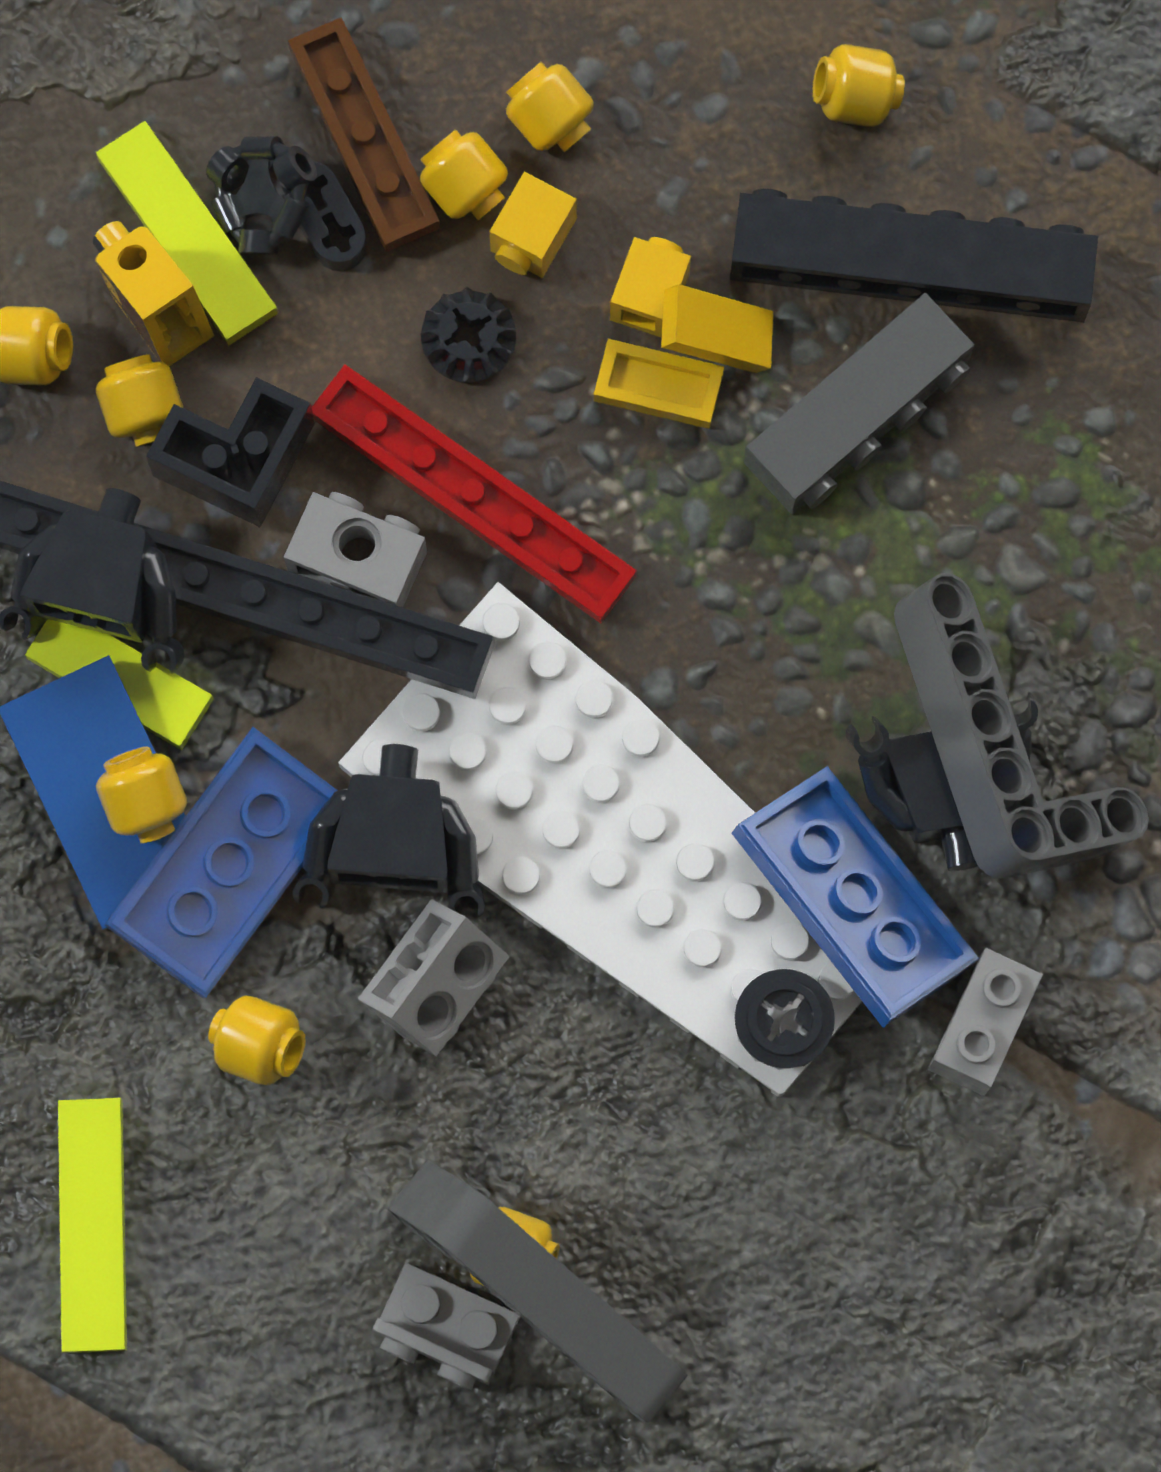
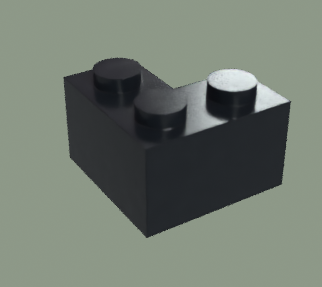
[146,377,315,528]

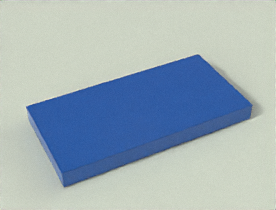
[0,655,186,930]
[104,727,338,999]
[731,766,979,1028]

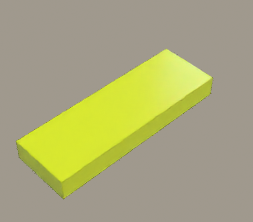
[25,619,214,750]

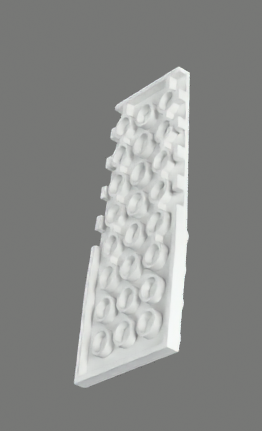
[338,582,862,1097]

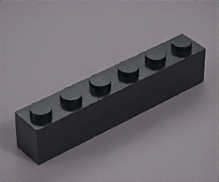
[730,189,1098,323]

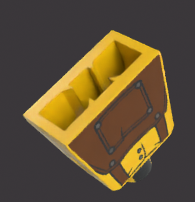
[93,221,214,366]

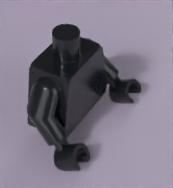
[0,488,185,674]
[846,692,1038,871]
[293,744,485,917]

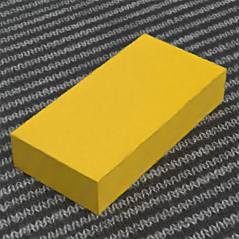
[661,284,773,373]
[593,339,724,429]

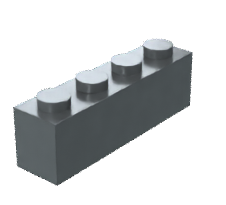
[744,293,974,515]

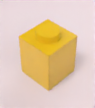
[489,172,577,278]
[610,237,691,338]

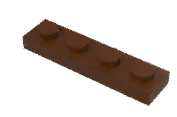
[288,17,440,252]

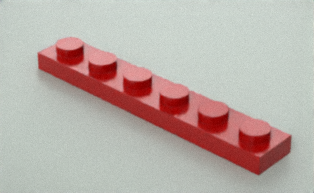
[312,364,637,623]

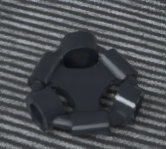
[206,136,317,255]

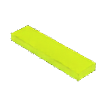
[96,121,278,346]
[58,1098,127,1353]

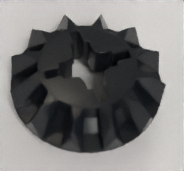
[420,287,516,383]
[734,969,835,1070]

